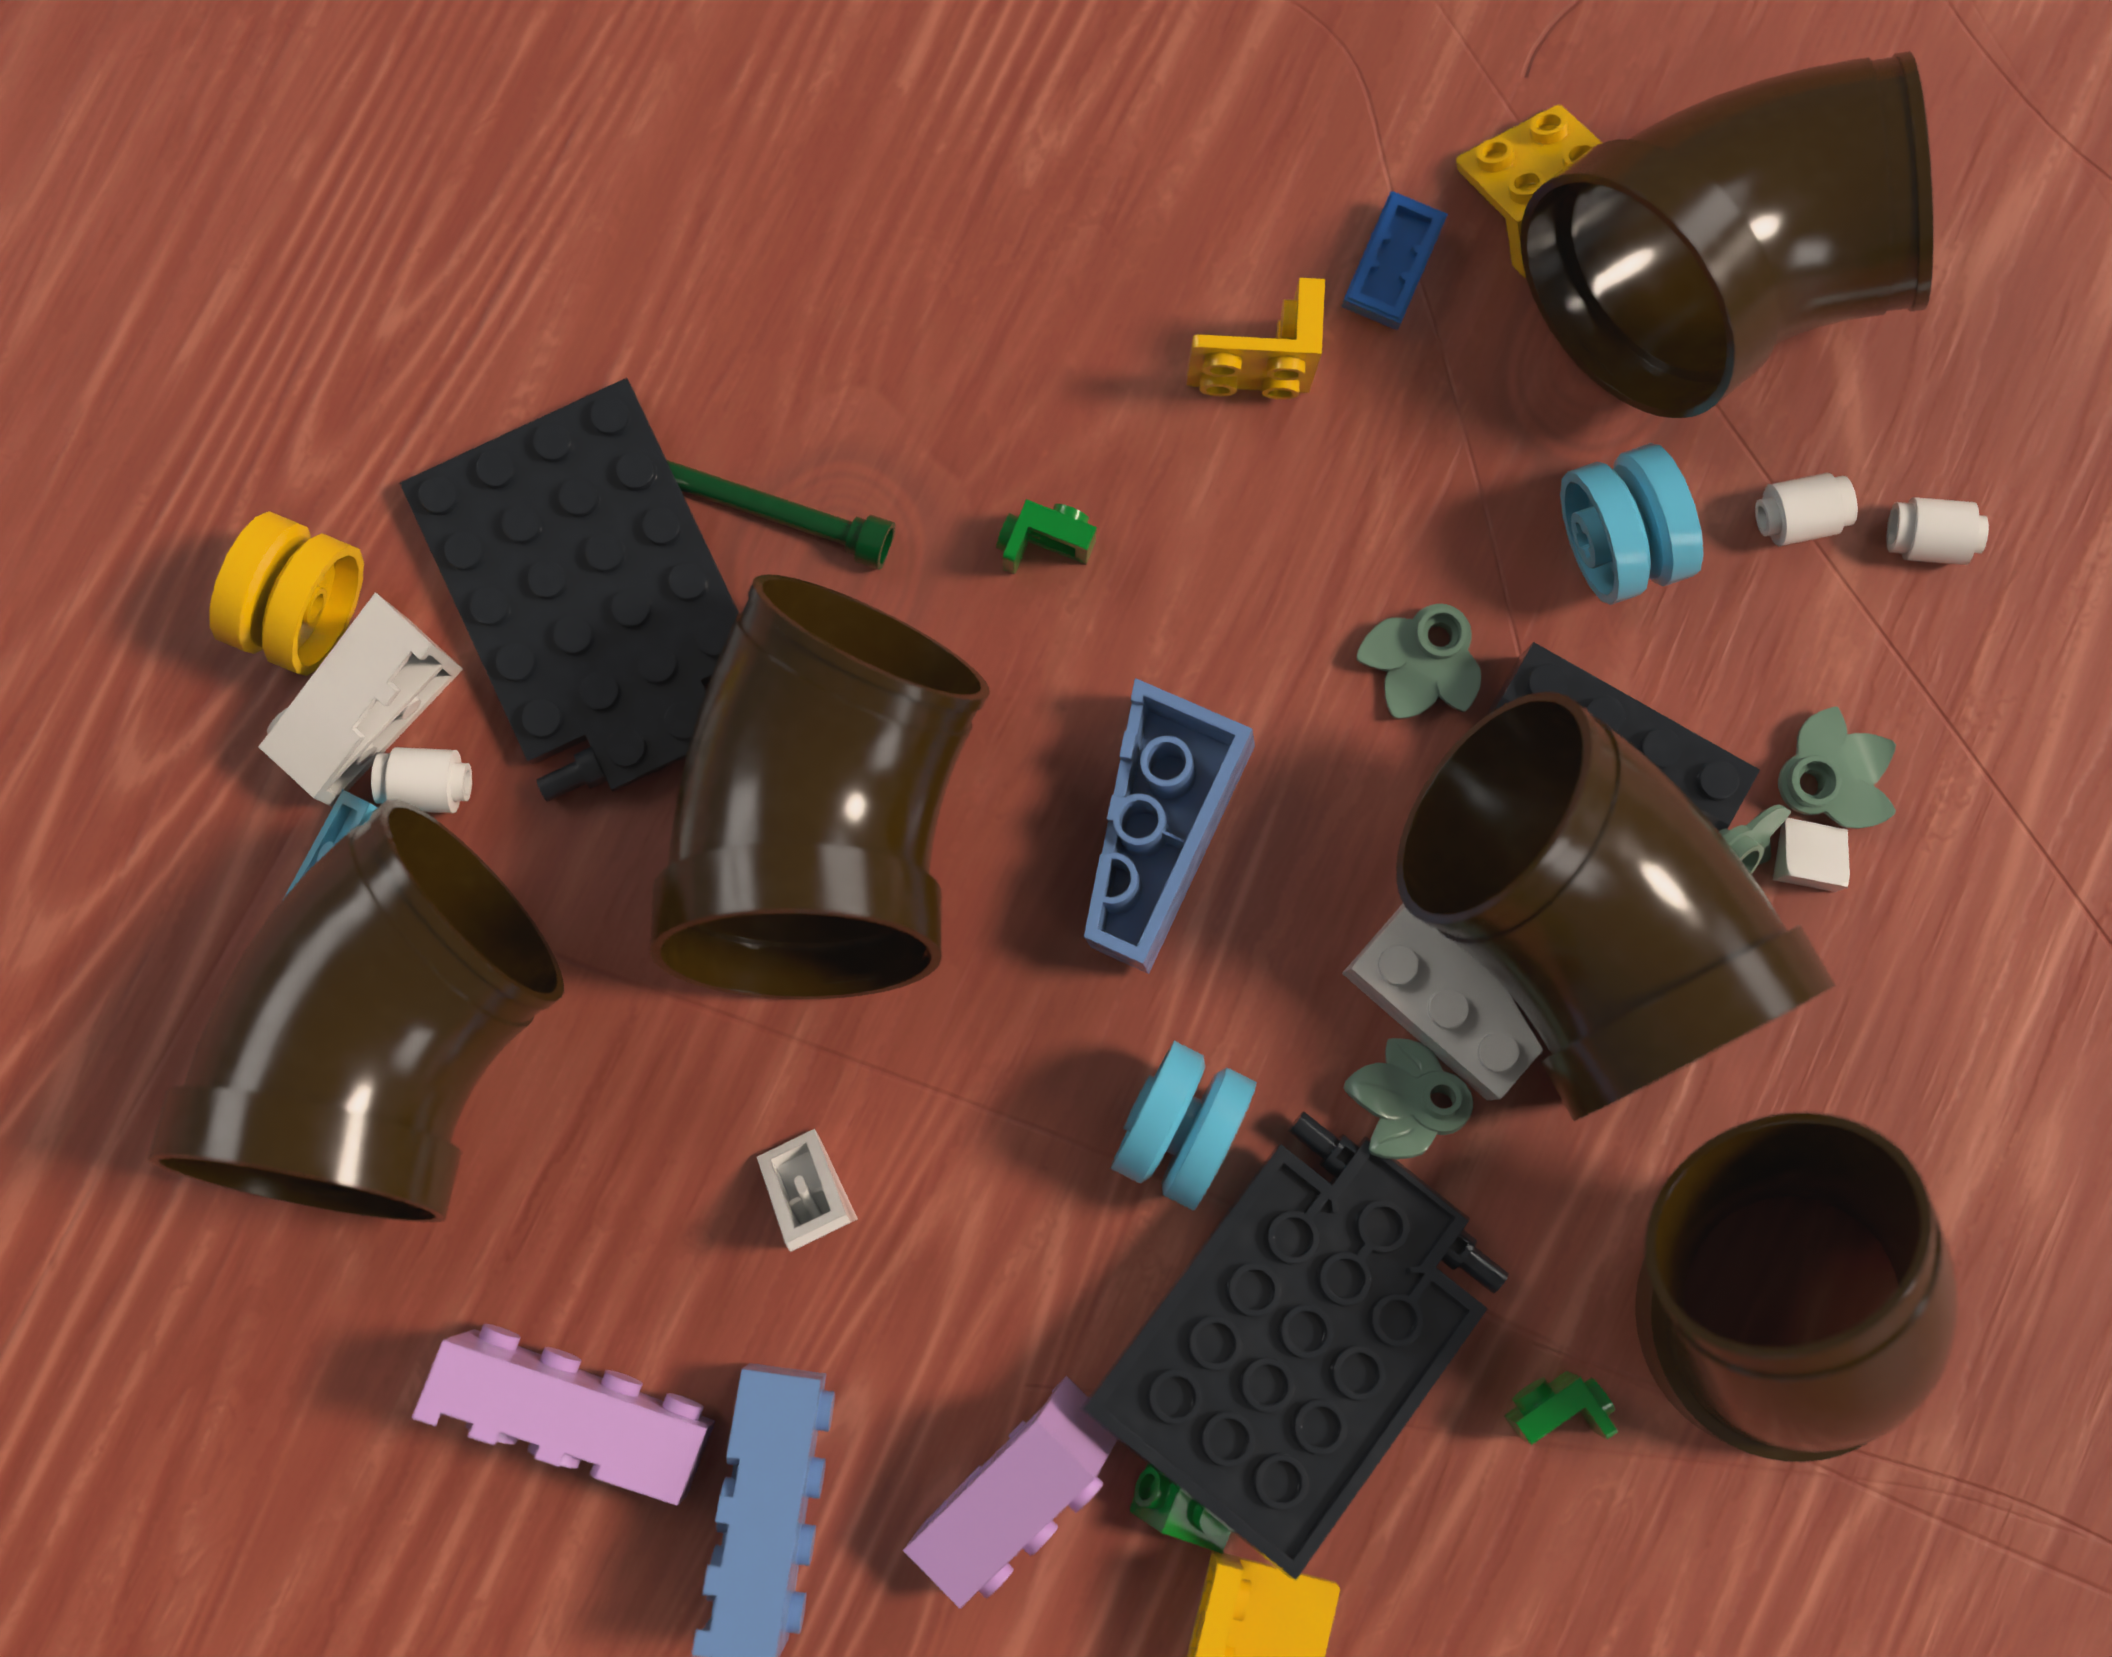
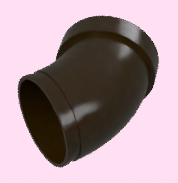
[1520,51,1934,418]
[650,574,990,999]
[1396,692,1835,1121]
[148,800,564,1222]
[1635,1113,1957,1462]

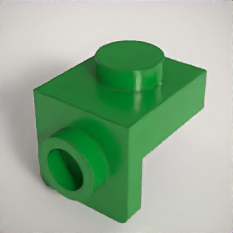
[996,499,1097,574]
[1504,1371,1618,1445]
[1130,1464,1231,1554]

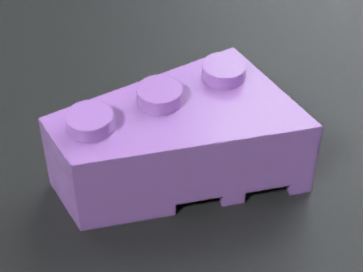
[903,1376,1117,1609]

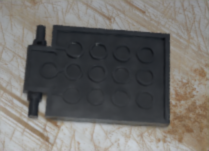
[400,378,739,802]
[1080,1111,1509,1580]

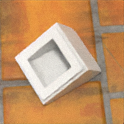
[1773,818,1850,892]

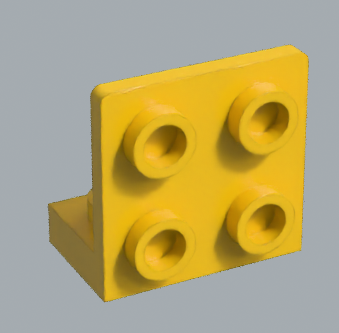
[1456,105,1602,278]
[1186,278,1325,399]
[1187,1550,1340,1657]

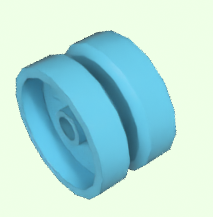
[1560,443,1704,605]
[1110,1041,1257,1211]

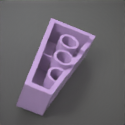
[412,1324,715,1505]

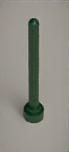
[667,460,896,570]

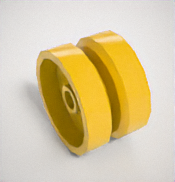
[209,511,364,676]

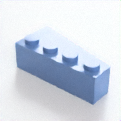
[1084,678,1255,974]
[692,1363,835,1657]

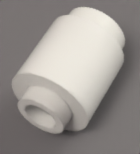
[1755,473,1858,546]
[1887,497,1989,565]
[371,747,472,813]

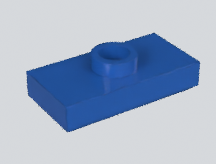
[1341,191,1448,330]

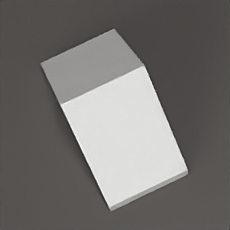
[757,1129,858,1252]

